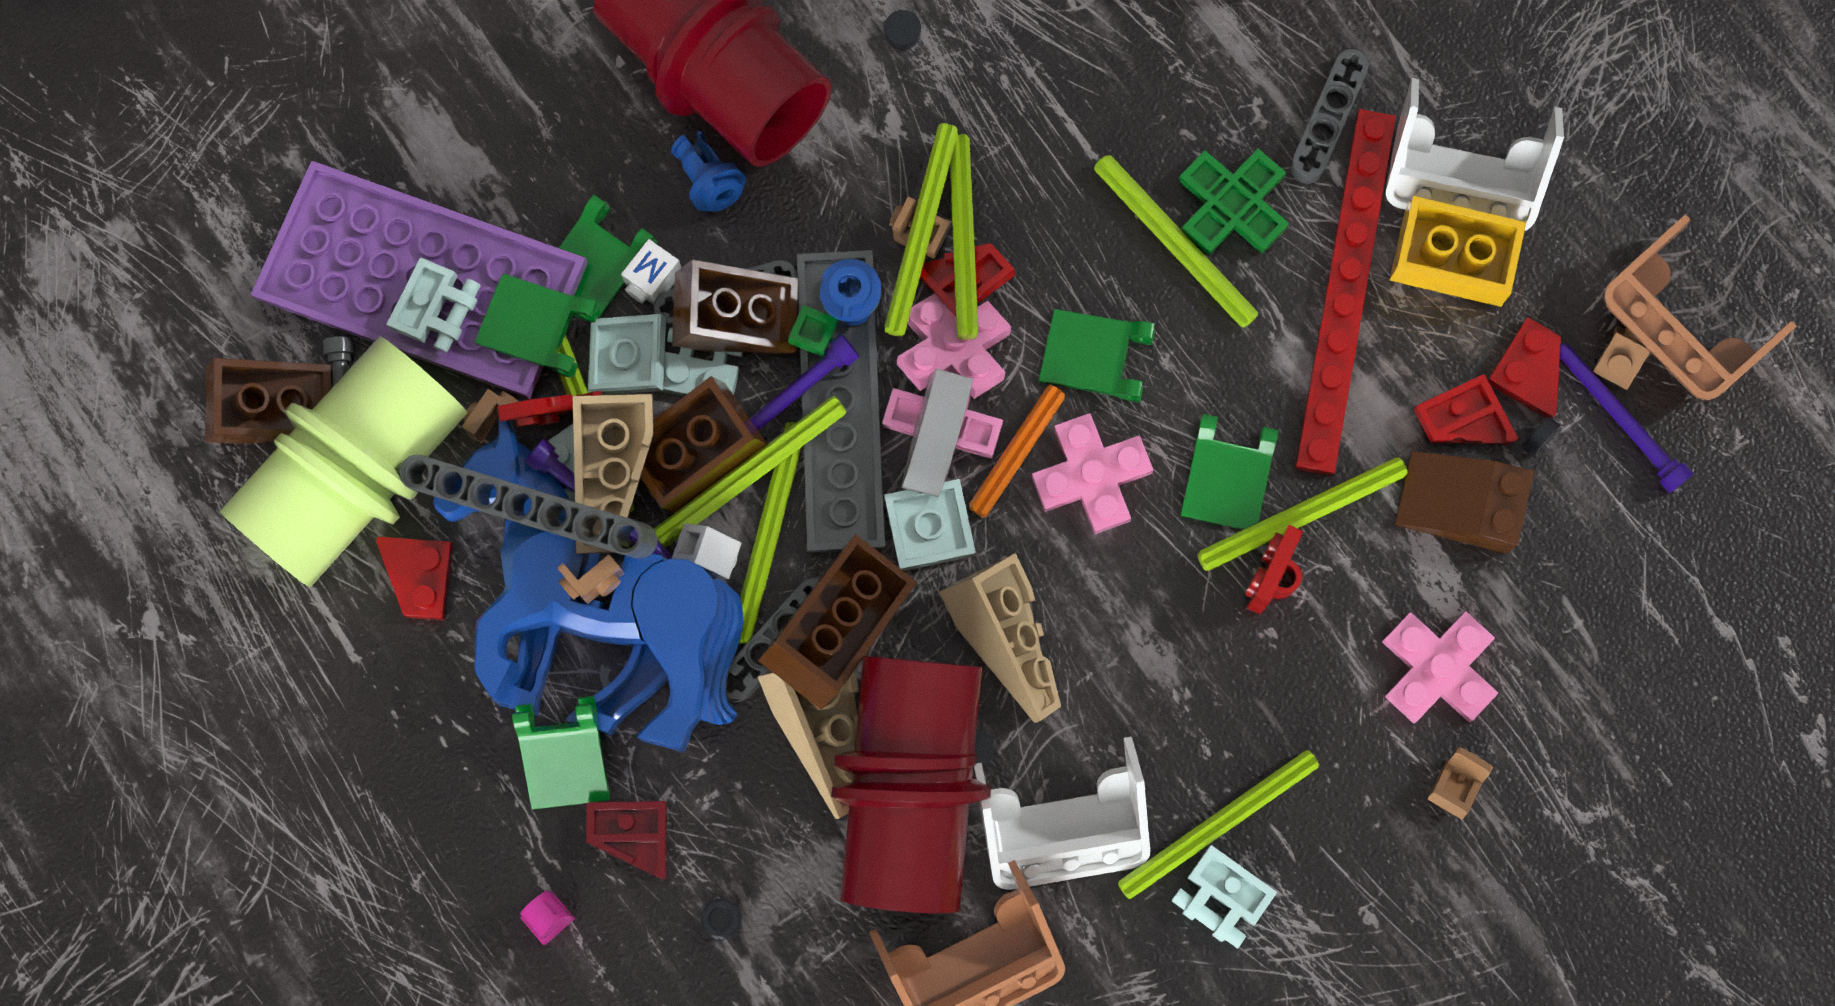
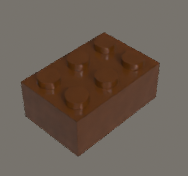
[640,376,767,512]

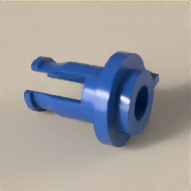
[671,130,746,212]
[819,259,881,326]

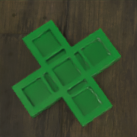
[1179,149,1289,256]

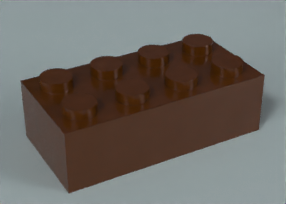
[758,534,917,710]

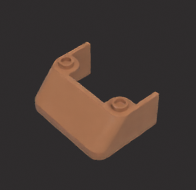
[1604,214,1797,400]
[869,860,1065,1006]

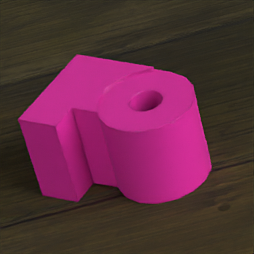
[520,890,575,945]

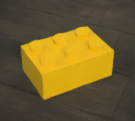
[1389,196,1526,307]

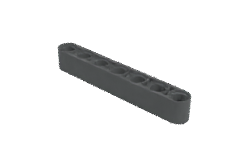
[400,455,658,559]

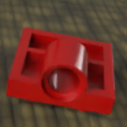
[1245,525,1303,615]

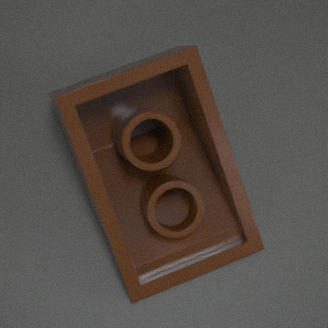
[672,259,798,353]
[205,358,331,444]
[1394,451,1534,554]

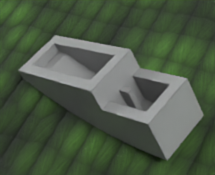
[901,369,973,498]

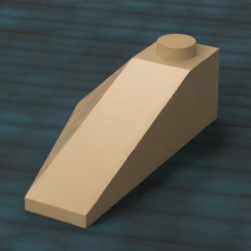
[573,394,653,554]
[939,553,1061,723]
[758,671,859,819]

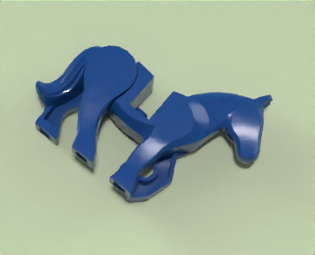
[433,417,744,752]

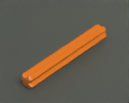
[969,385,1065,518]

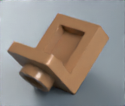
[889,196,951,259]
[1593,326,1650,390]
[462,389,519,444]
[557,555,624,604]
[1428,747,1493,820]

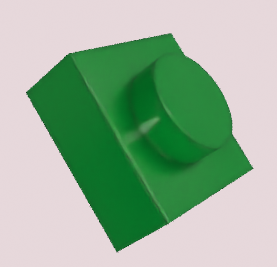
[788,305,838,357]

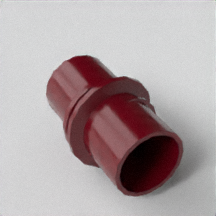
[593,0,832,167]
[831,656,991,914]

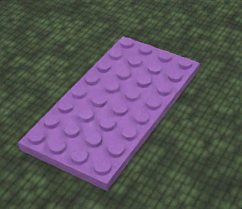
[250,161,588,399]

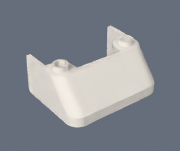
[1386,78,1564,230]
[974,736,1150,890]

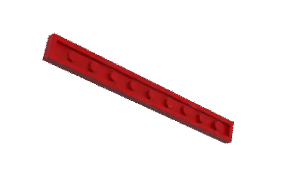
[1295,109,1396,476]

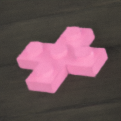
[897,293,1011,399]
[882,388,1003,481]
[1031,413,1154,535]
[1382,611,1498,724]

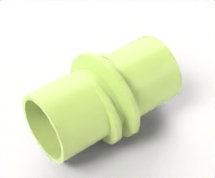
[220,336,468,588]

